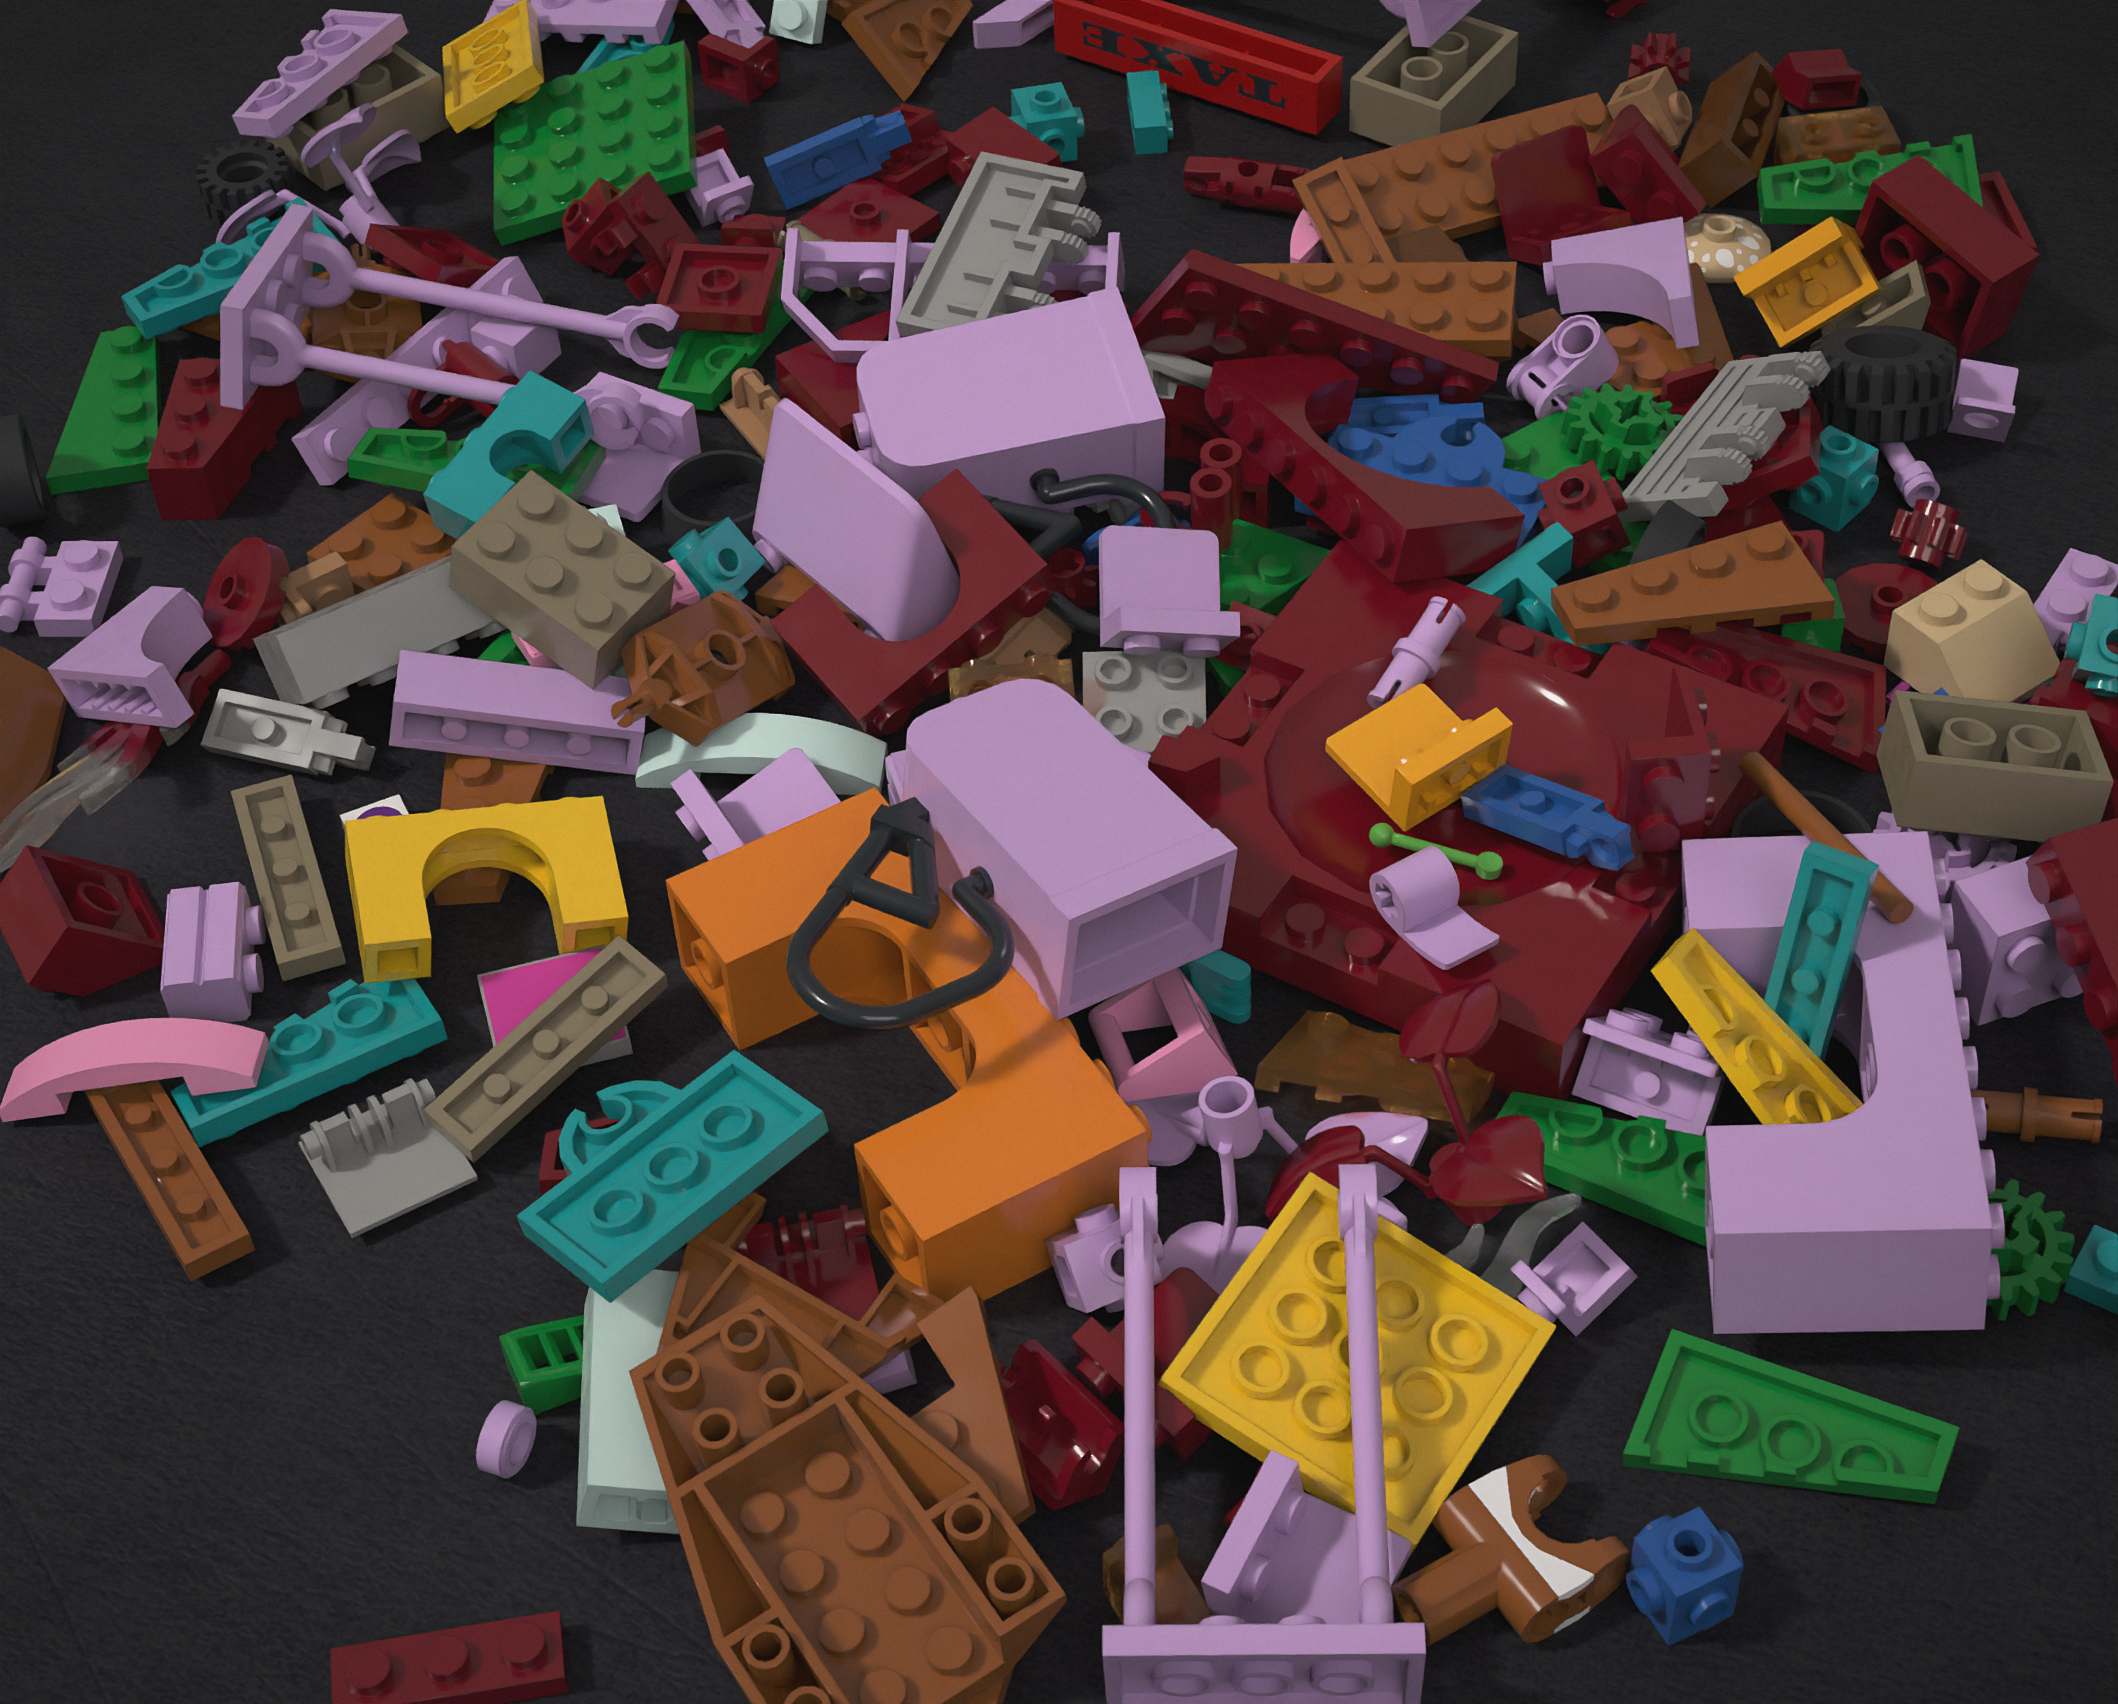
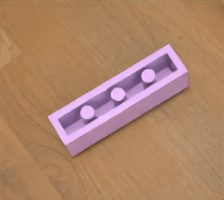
[389,650,645,775]

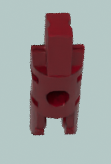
[1183,156,1312,215]

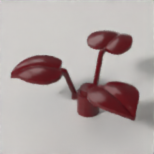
[1266,979,1548,1226]

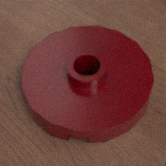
[203,537,289,654]
[1835,563,1938,659]

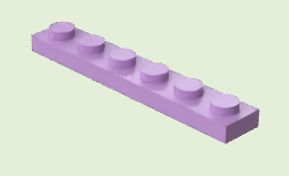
[292,256,544,486]

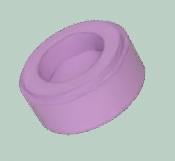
[476,1400,536,1479]

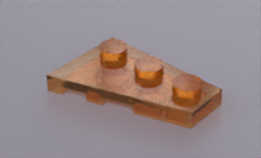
[1254,1010,1495,1125]

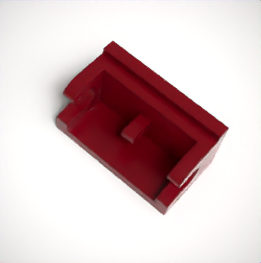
[998,1339,1125,1511]

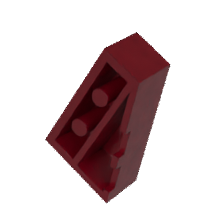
[146,358,303,520]

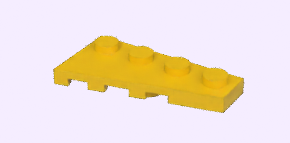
[1651,927,1863,1125]

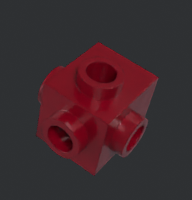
[562,177,638,276]
[1537,460,1631,569]

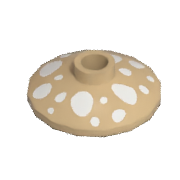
[1684,213,1771,283]

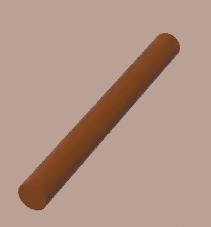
[1739,751,1914,924]

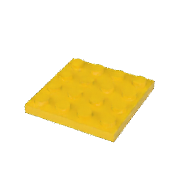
[1158,1172,1557,1557]

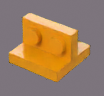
[1733,216,1883,349]

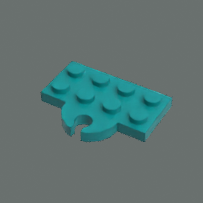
[517,1050,829,1303]

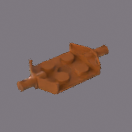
[310,243,422,384]
[611,590,795,747]

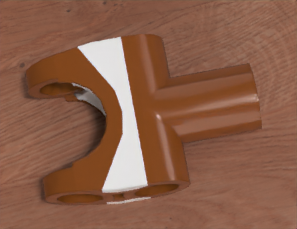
[1391,1455,1632,1647]

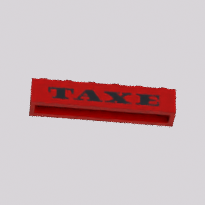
[1053,0,1343,135]

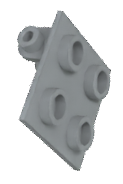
[1083,650,1206,755]
[298,1078,478,1238]

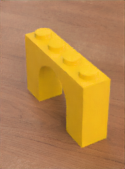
[345,796,628,984]

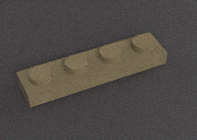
[231,774,346,981]
[424,936,668,1163]

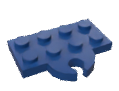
[1295,415,1547,551]

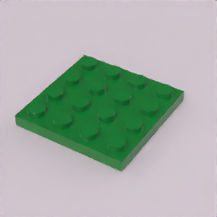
[493,41,698,246]

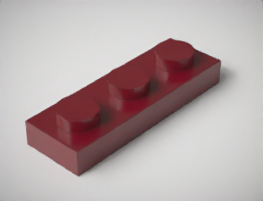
[331,1611,569,1704]

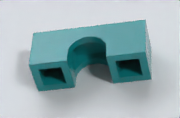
[423,370,595,540]

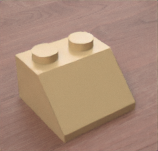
[1884,559,2060,704]

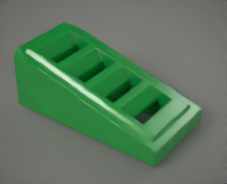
[499,1315,584,1415]

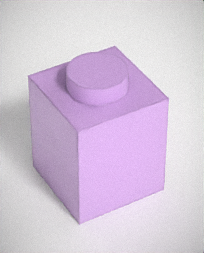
[470,294,561,380]

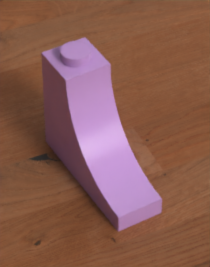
[1543,217,1699,349]
[47,586,213,728]

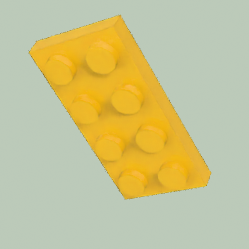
[442,0,544,133]

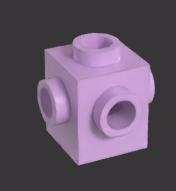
[1044,1203,1164,1313]

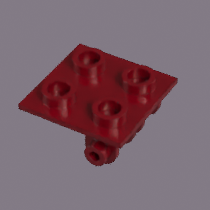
[735,1203,879,1321]

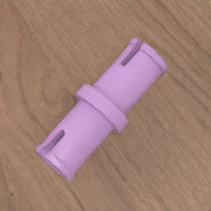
[1367,597,1466,710]

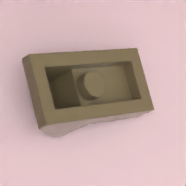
[1821,260,1931,336]

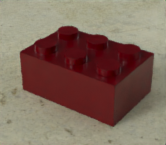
[1855,154,2040,360]

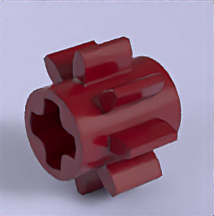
[1628,32,1691,85]
[1889,499,1968,570]
[1045,547,1099,614]

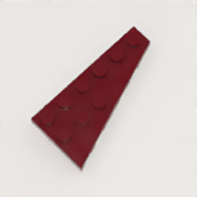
[1130,249,1499,404]

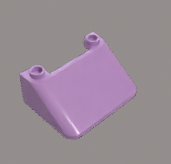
[752,398,960,641]

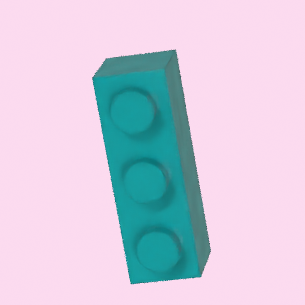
[1126,70,1173,155]

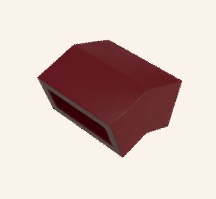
[1772,49,1862,110]

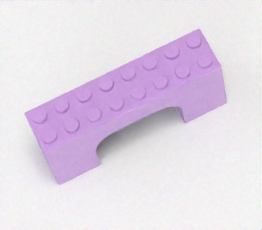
[1682,831,2005,1334]

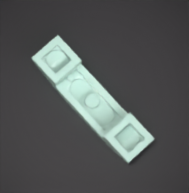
[635,713,888,795]

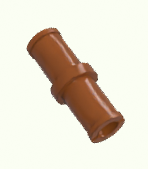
[1970,1087,2103,1143]

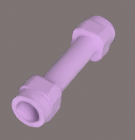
[1876,442,1940,508]

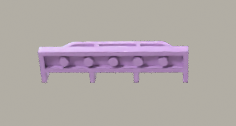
[781,228,1125,363]

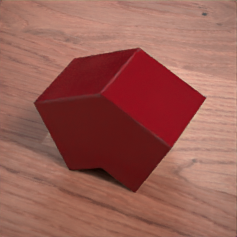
[1148,732,1221,800]

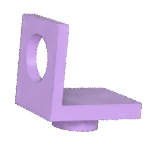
[1947,359,2019,442]

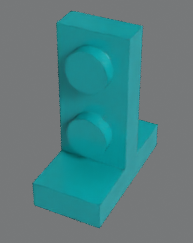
[1467,522,1613,656]

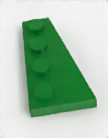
[658,260,815,411]

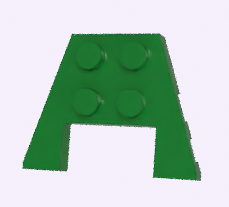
[1205,519,1331,698]

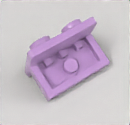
[1572,1007,1727,1136]

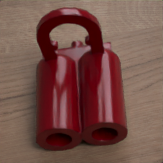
[407,340,520,427]
[1140,438,1243,553]

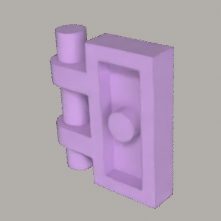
[0,537,124,637]

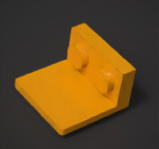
[1325,684,1513,832]

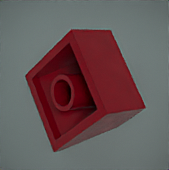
[0,845,165,997]

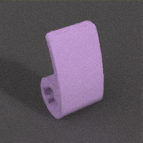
[1369,845,1500,970]

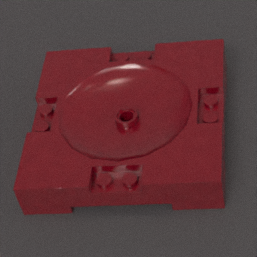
[1177,539,1790,1101]

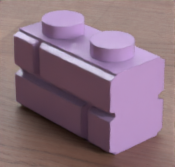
[160,882,266,1023]

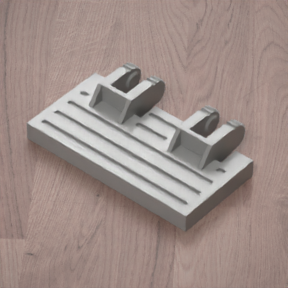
[896,151,1102,337]
[1619,351,1831,522]

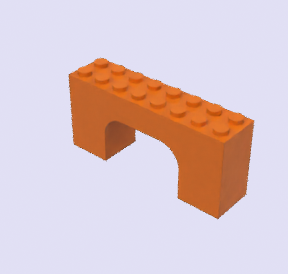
[666,787,1152,1302]

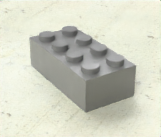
[253,555,506,710]

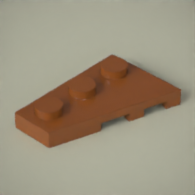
[842,0,973,102]

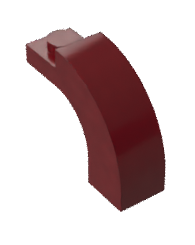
[1158,385,1272,528]

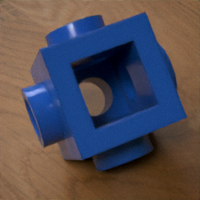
[1626,1507,1744,1646]

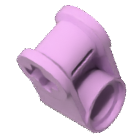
[1506,315,1619,420]

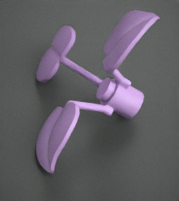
[216,103,421,255]
[1116,1076,1429,1295]

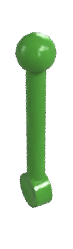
[1369,823,1503,880]

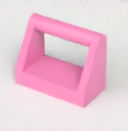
[1088,967,1238,1101]

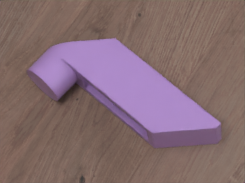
[973,0,1054,49]

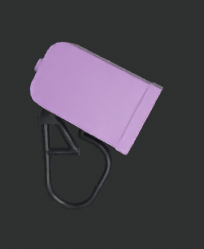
[852,287,1177,638]
[785,678,1238,1031]

